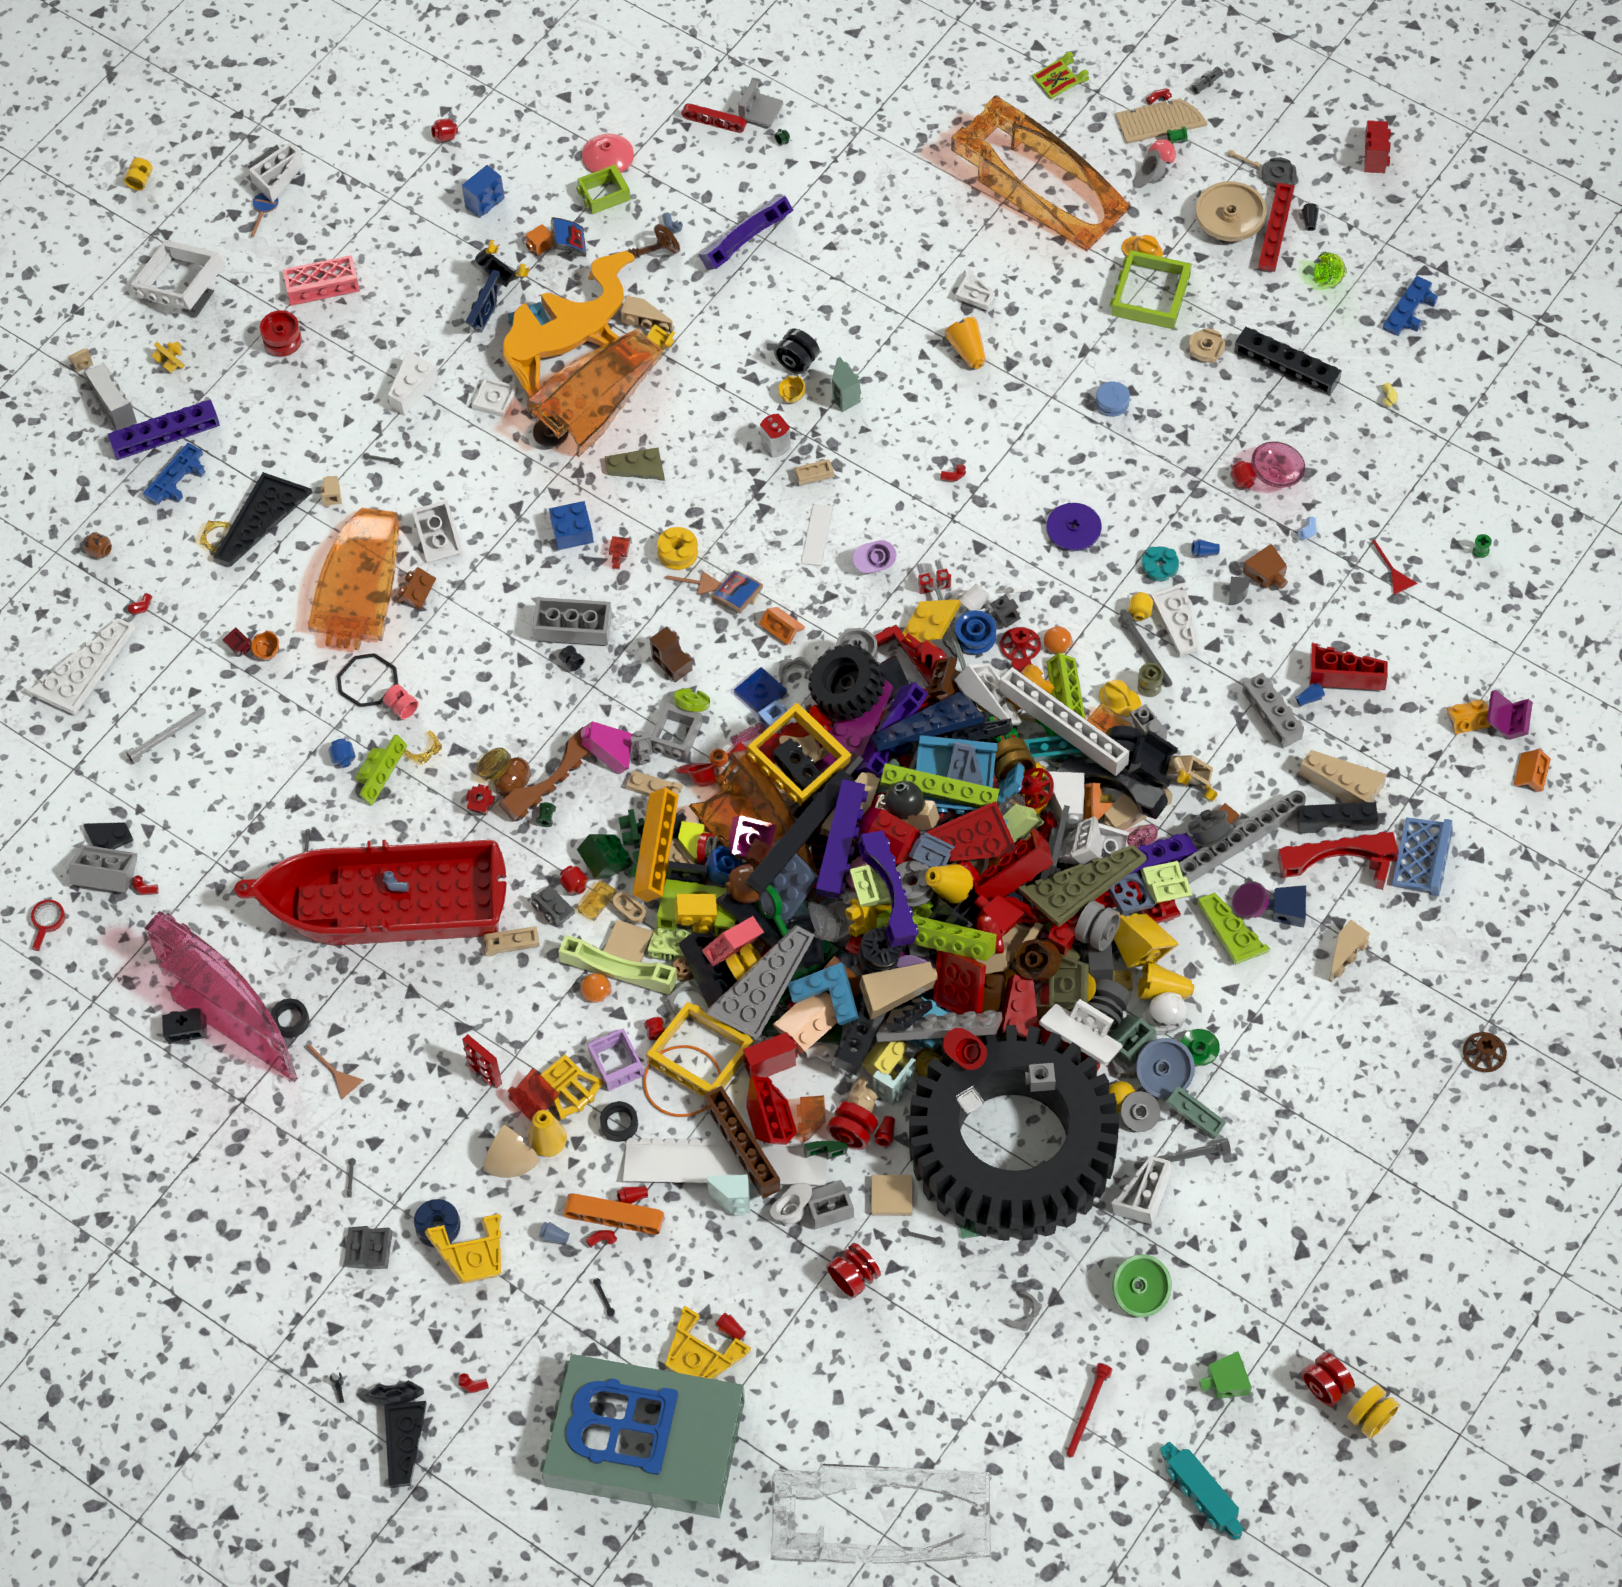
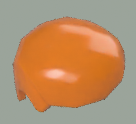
[1044,626,1073,654]
[251,630,279,660]
[581,973,612,1003]

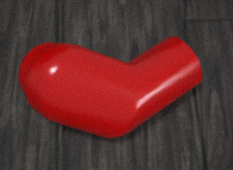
[1146,88,1172,105]
[940,464,966,482]
[127,593,153,614]
[585,1230,617,1247]

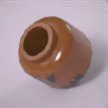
[83,532,112,559]

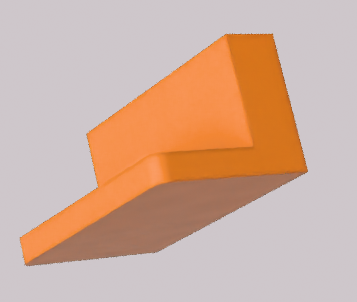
[759,607,805,644]
[1514,749,1551,792]

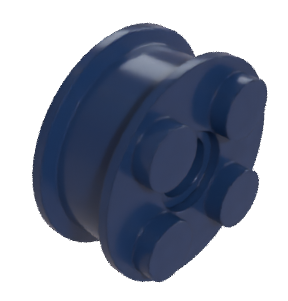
[414,1199,460,1248]

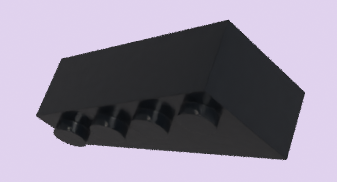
[678,932,735,1008]

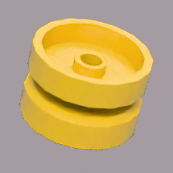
[726,943,762,981]
[1347,1384,1400,1439]

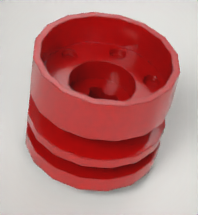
[826,1243,881,1298]

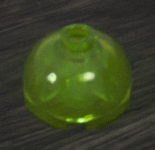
[1314,252,1347,288]

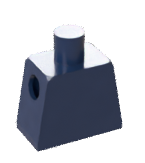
[1266,885,1306,927]

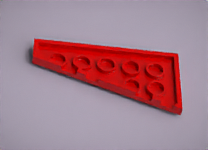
[895,801,1017,867]

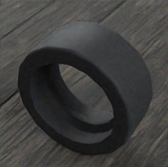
[270,998,310,1038]
[599,1101,639,1142]

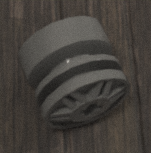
[1088,978,1131,1030]

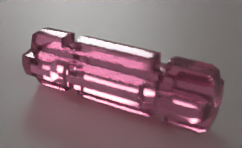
[730,722,766,746]

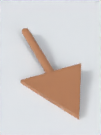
[666,571,722,595]

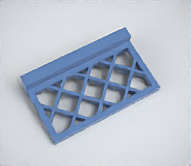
[1392,817,1453,896]

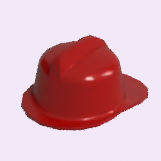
[676,762,718,787]
[943,1028,987,1070]

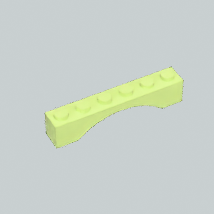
[558,935,677,995]

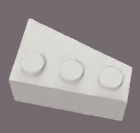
[249,142,304,203]

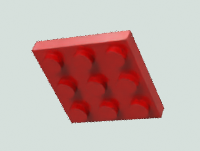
[933,950,986,1015]

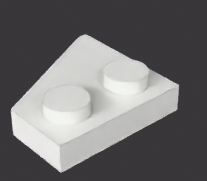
[955,269,995,310]

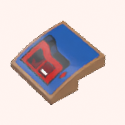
[711,570,763,614]

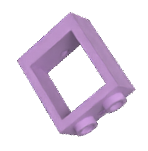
[587,1028,644,1092]

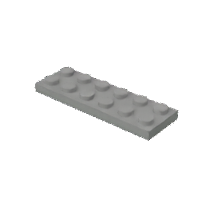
[876,1010,1002,1042]

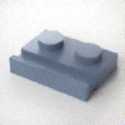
[909,830,955,867]

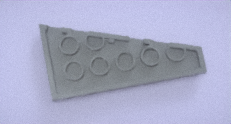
[705,925,815,1039]

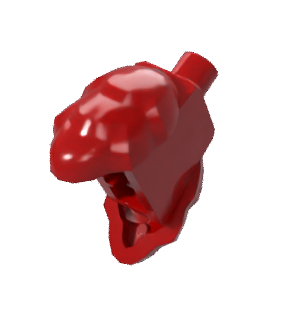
[974,895,1038,954]

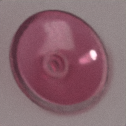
[1251,441,1305,488]

